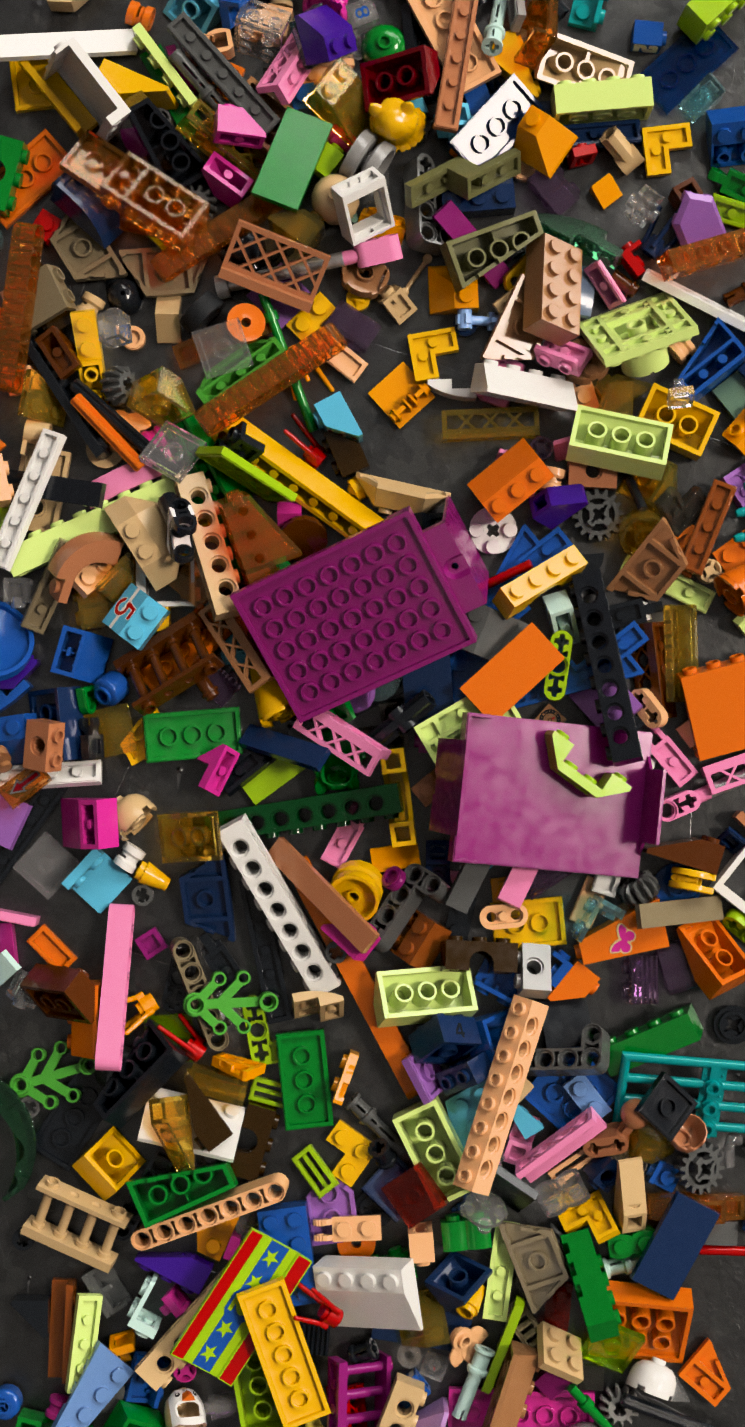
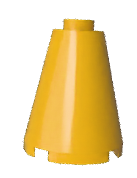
[249,664,295,728]

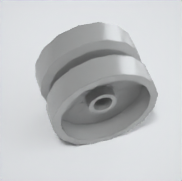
[339,129,397,178]

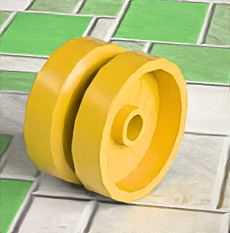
[330,860,385,921]

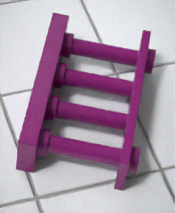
[327,1350,393,1427]

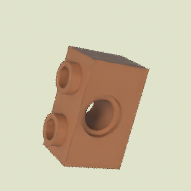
[566,461,618,491]
[23,718,65,773]

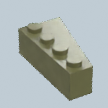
[439,210,544,293]

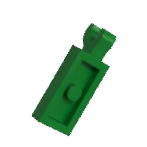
[707,166,745,202]

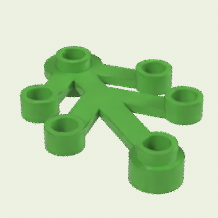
[183,970,279,1035]
[9,1041,95,1110]

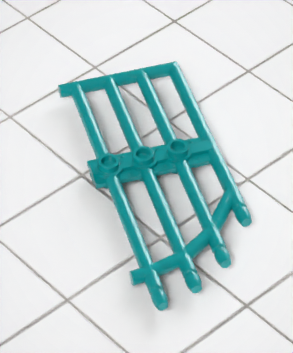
[612,1051,745,1139]

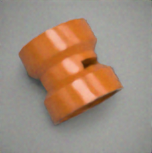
[125,0,156,32]

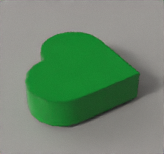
[75,685,98,715]

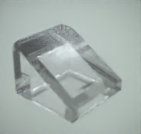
[672,1370,690,1402]

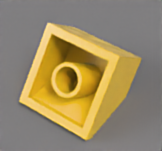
[72,1126,146,1201]

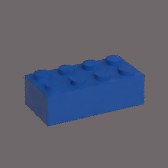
[257,1199,317,1306]

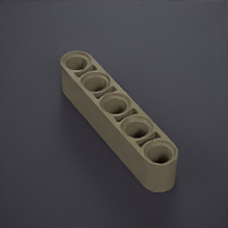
[169,936,229,1051]

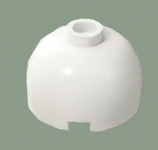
[625,1356,676,1401]

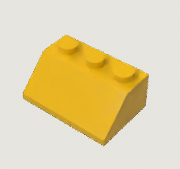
[637,383,721,461]

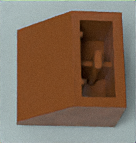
[389,909,452,968]

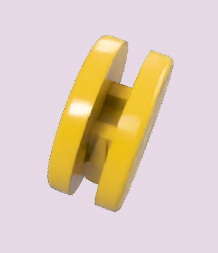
[668,867,717,895]

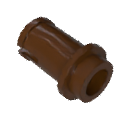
[612,270,640,298]
[722,282,745,309]
[196,676,220,702]

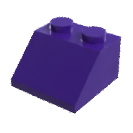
[294,4,357,66]

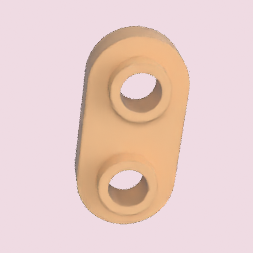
[479,903,528,930]

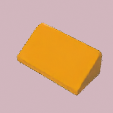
[370,843,421,872]

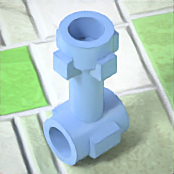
[455,309,500,331]

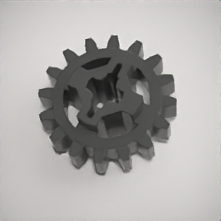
[571,489,625,542]
[674,1141,725,1195]

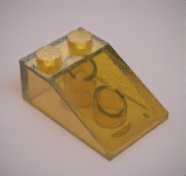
[302,57,372,148]
[157,810,223,863]

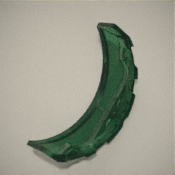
[0,1079,36,1202]

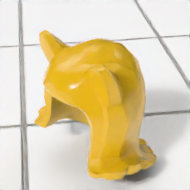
[369,97,426,152]

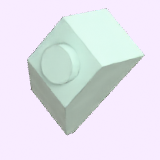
[542,589,580,649]

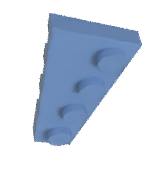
[51,1340,135,1427]

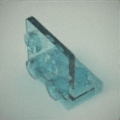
[571,894,627,943]

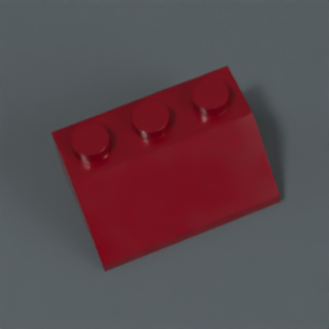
[360,44,440,113]

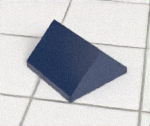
[424,1252,493,1312]

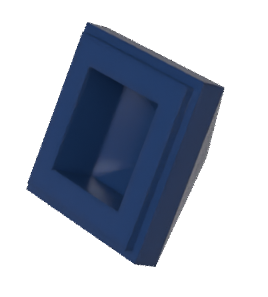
[716,826,745,855]

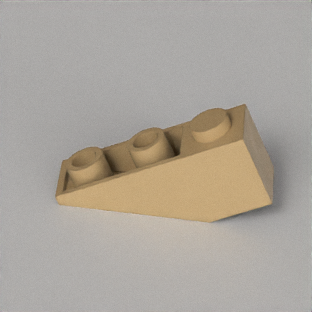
[613,1156,647,1234]

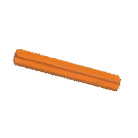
[70,393,146,472]

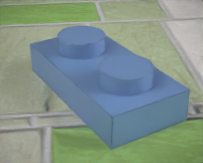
[562,1076,612,1118]

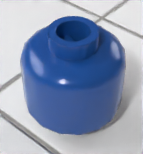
[94,671,130,706]
[0,1383,23,1420]

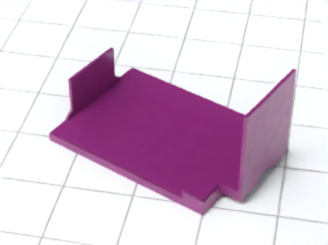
[230,495,489,723]
[429,712,667,878]

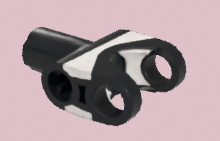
[158,492,197,563]

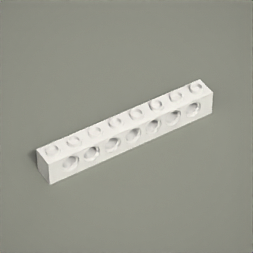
[217,813,343,992]

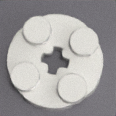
[469,508,518,555]

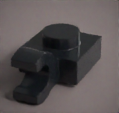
[79,717,104,760]

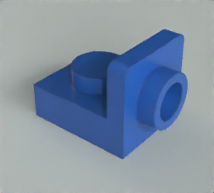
[551,948,573,988]
[644,1157,679,1193]

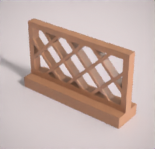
[218,219,331,313]

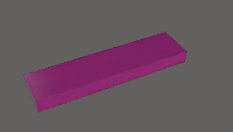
[432,200,509,289]

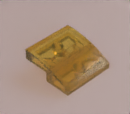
[83,703,137,760]

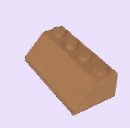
[482,1340,540,1427]

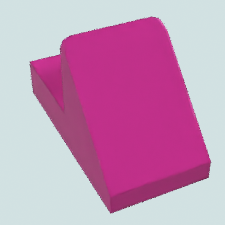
[197,744,240,797]

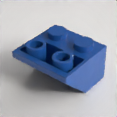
[706,106,745,168]
[50,625,114,684]

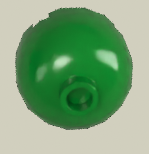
[361,24,405,63]

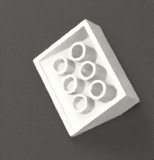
[312,1255,423,1331]

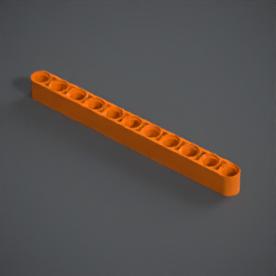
[294,855,418,1100]

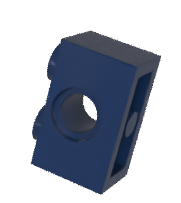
[435,1051,491,1096]

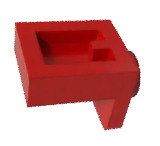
[566,143,598,169]
[25,208,62,247]
[617,240,646,281]

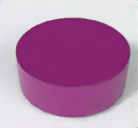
[382,866,406,892]

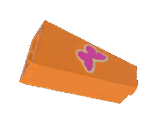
[574,896,670,965]

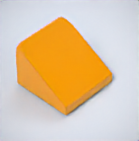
[589,173,623,210]

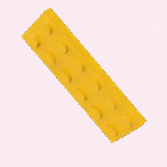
[236,1276,331,1427]

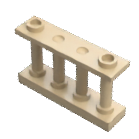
[20,1174,134,1273]

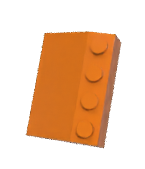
[586,1280,694,1364]

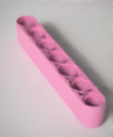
[95,903,135,1072]

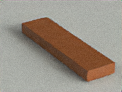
[683,479,737,577]

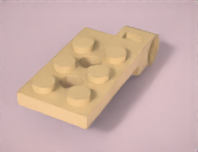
[14,419,72,532]

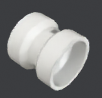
[113,841,146,874]

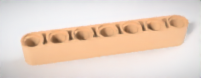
[131,1172,289,1251]

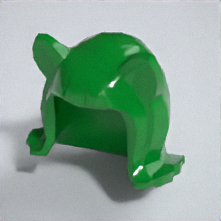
[311,728,366,795]

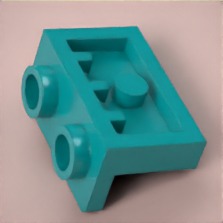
[567,0,608,32]

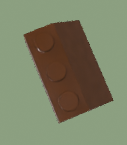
[19,963,95,1024]

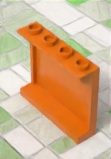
[676,653,745,761]

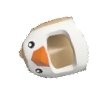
[164,1387,207,1427]

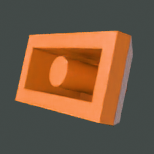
[547,958,600,1001]

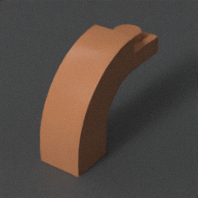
[48,532,124,604]

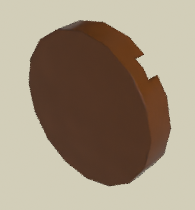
[279,515,328,561]

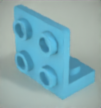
[61,849,133,914]

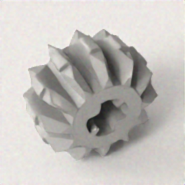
[598,1383,639,1427]

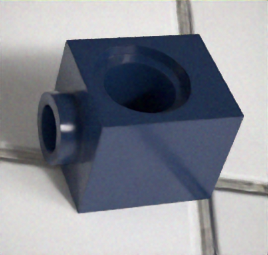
[583,1156,618,1194]

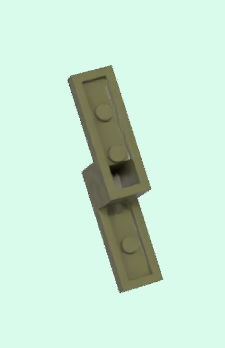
[404,148,521,209]

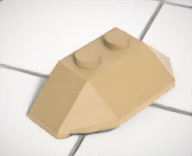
[355,472,451,516]
[104,496,182,592]

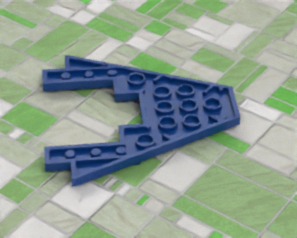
[450,524,649,709]

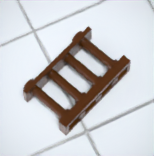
[113,611,225,716]

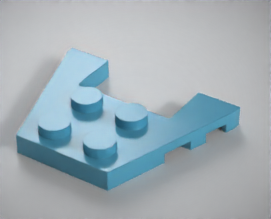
[445,1079,545,1148]

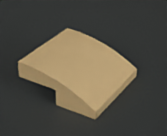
[292,991,344,1022]

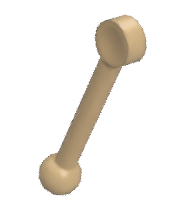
[402,254,432,296]

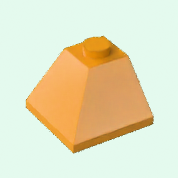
[514,105,578,179]
[428,266,479,315]

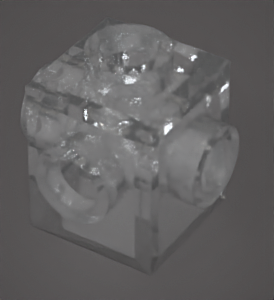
[623,184,665,229]

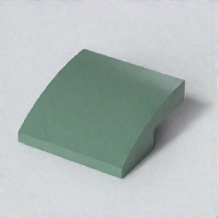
[712,371,745,420]

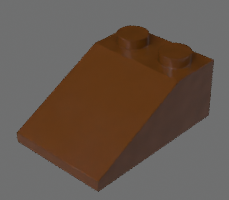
[642,834,725,875]

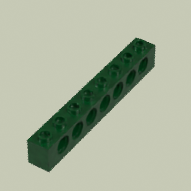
[206,782,404,846]

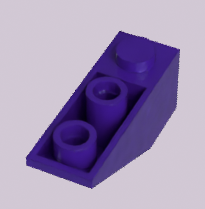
[134,1252,214,1295]

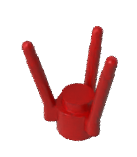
[283,413,327,470]
[157,1013,207,1063]
[293,1282,344,1330]

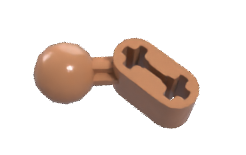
[583,1098,648,1158]

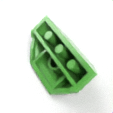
[195,336,287,410]

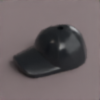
[105,264,143,317]

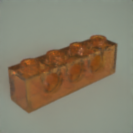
[656,228,745,282]

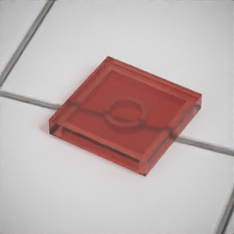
[381,1161,449,1229]

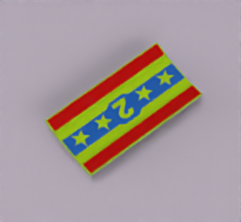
[169,1227,312,1387]

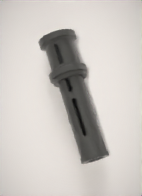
[168,48,230,116]
[344,1092,406,1156]

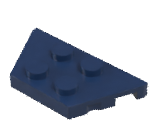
[179,851,237,942]

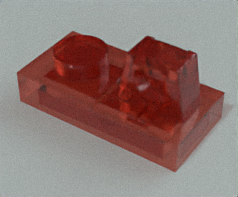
[543,1282,573,1332]

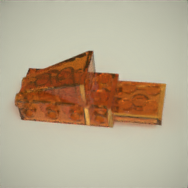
[59,129,210,253]
[216,489,302,586]

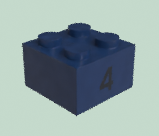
[408,1013,482,1065]

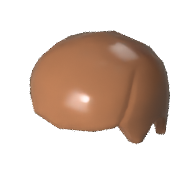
[670,1114,708,1153]

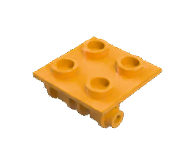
[368,361,435,429]

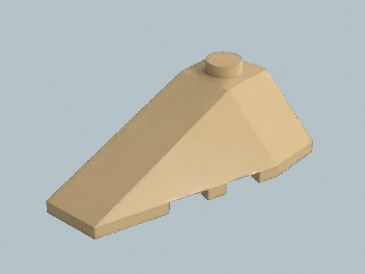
[532,30,635,85]

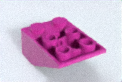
[61,798,119,849]

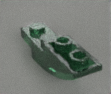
[537,213,624,271]

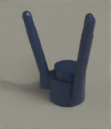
[640,205,680,260]

